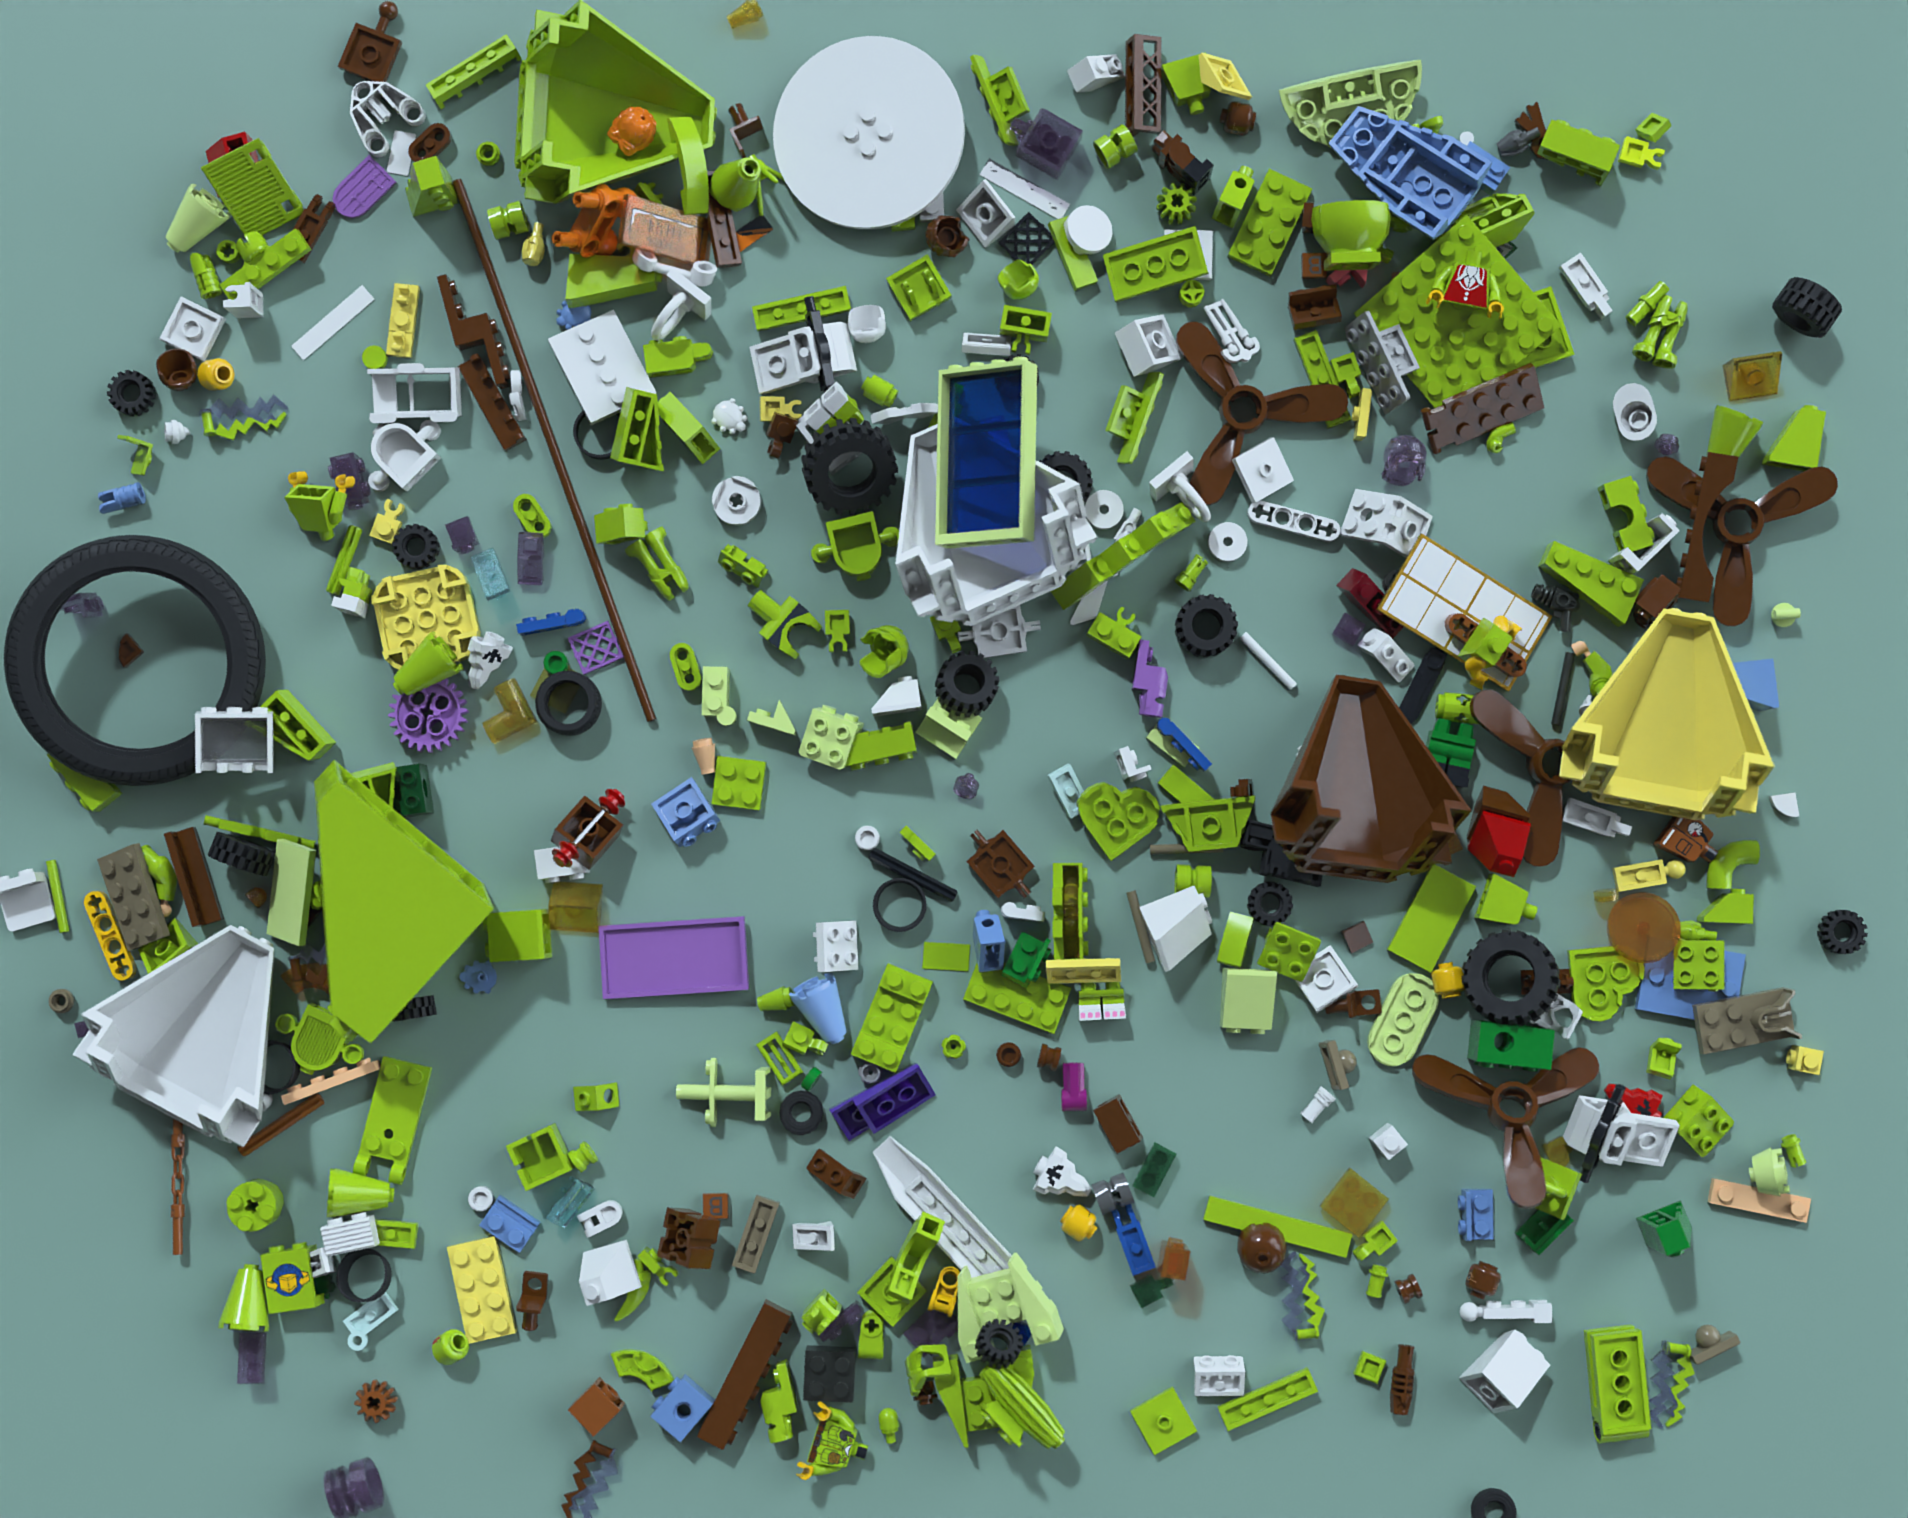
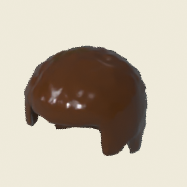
[156,348,198,391]

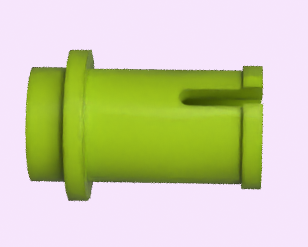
[1781,1134,1807,1167]
[1366,1265,1389,1298]

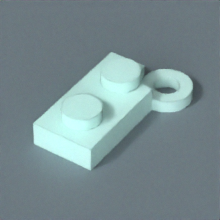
[1047,764,1084,819]
[343,1292,399,1351]

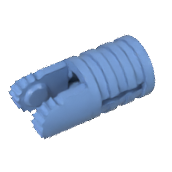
[98,482,146,514]

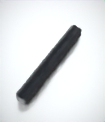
[868,848,958,902]

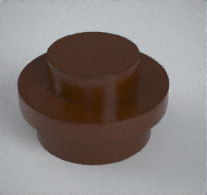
[996,1042,1021,1067]

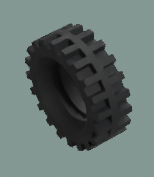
[801,418,898,516]

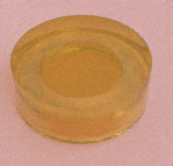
[1593,888,1619,902]

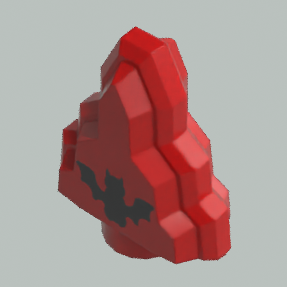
[1604,1083,1663,1118]

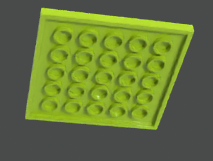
[1353,215,1562,408]

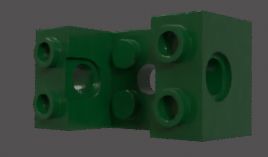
[393,763,434,818]

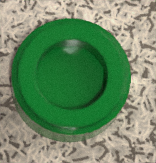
[543,651,569,675]
[801,1067,823,1092]

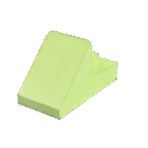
[747,700,797,736]

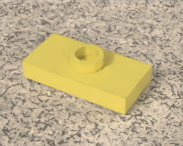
[1352,388,1372,441]

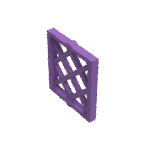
[568,621,624,675]

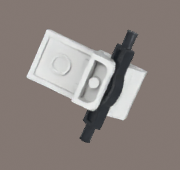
[750,296,857,395]
[1563,1084,1680,1183]

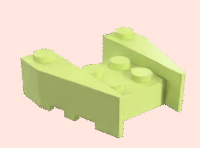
[958,1252,1064,1363]

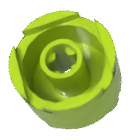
[226,1178,284,1231]

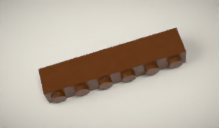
[697,1299,793,1450]

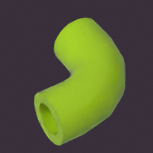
[1706,840,1760,889]

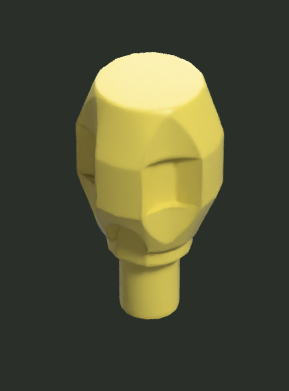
[522,222,545,266]

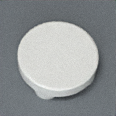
[1064,205,1112,255]

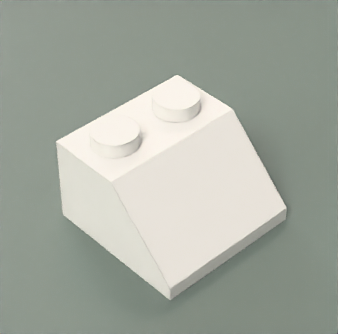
[1115,314,1183,377]

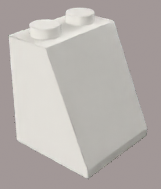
[1139,886,1213,972]
[1459,1330,1550,1414]

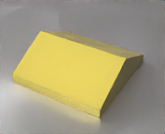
[1199,52,1252,100]

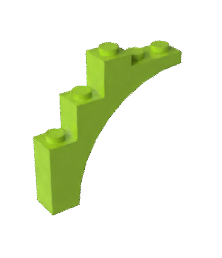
[1051,502,1196,610]

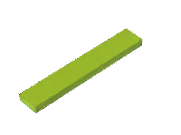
[1203,1195,1352,1258]

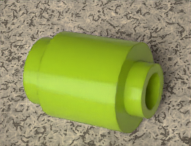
[861,374,899,408]

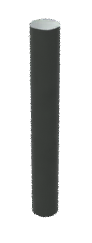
[1551,652,1575,725]

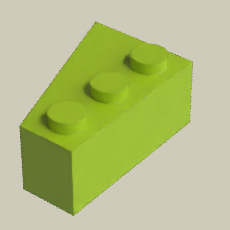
[1537,119,1620,186]
[845,721,917,771]
[351,762,396,808]

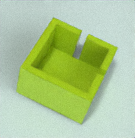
[506,1123,575,1191]

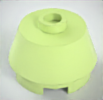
[1749,1147,1790,1196]

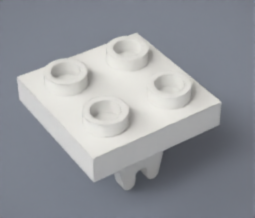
[813,921,858,972]

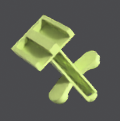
[676,1058,771,1127]

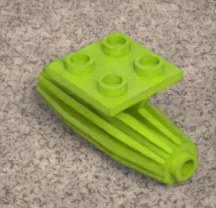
[979,1364,1065,1449]

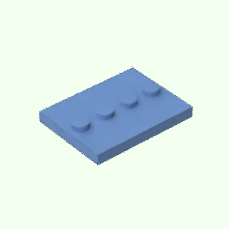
[1635,937,1746,1020]

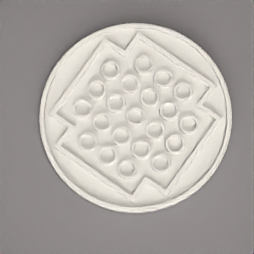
[773,36,965,230]

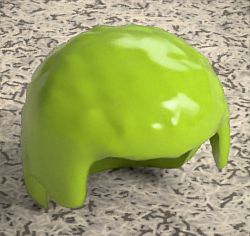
[997,259,1039,300]

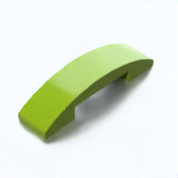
[667,117,709,215]

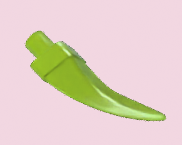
[614,1258,651,1321]

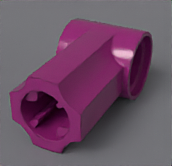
[1061,1062,1087,1111]

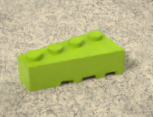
[1538,541,1644,627]

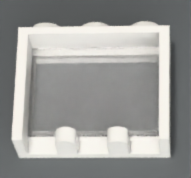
[195,707,274,773]

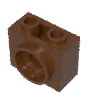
[1633,574,1682,629]

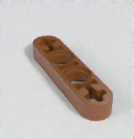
[1445,613,1527,677]

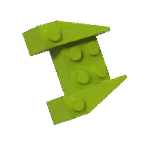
[933,1345,1034,1448]

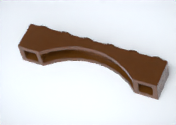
[1676,452,1738,602]

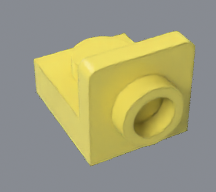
[1786,1045,1824,1075]

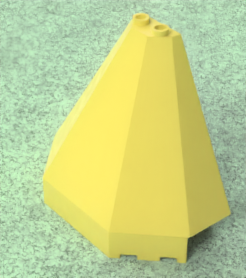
[1559,608,1774,820]

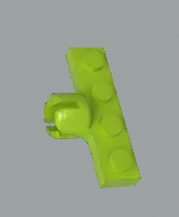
[219,228,311,300]

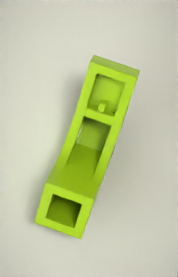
[886,1211,945,1304]

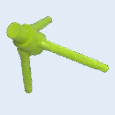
[748,154,785,216]

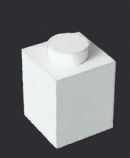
[1369,1123,1408,1160]

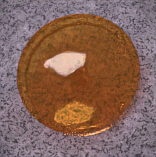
[1607,892,1681,963]

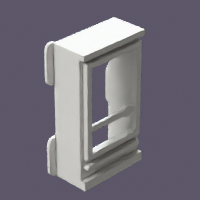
[367,363,462,423]

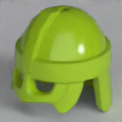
[860,625,909,678]

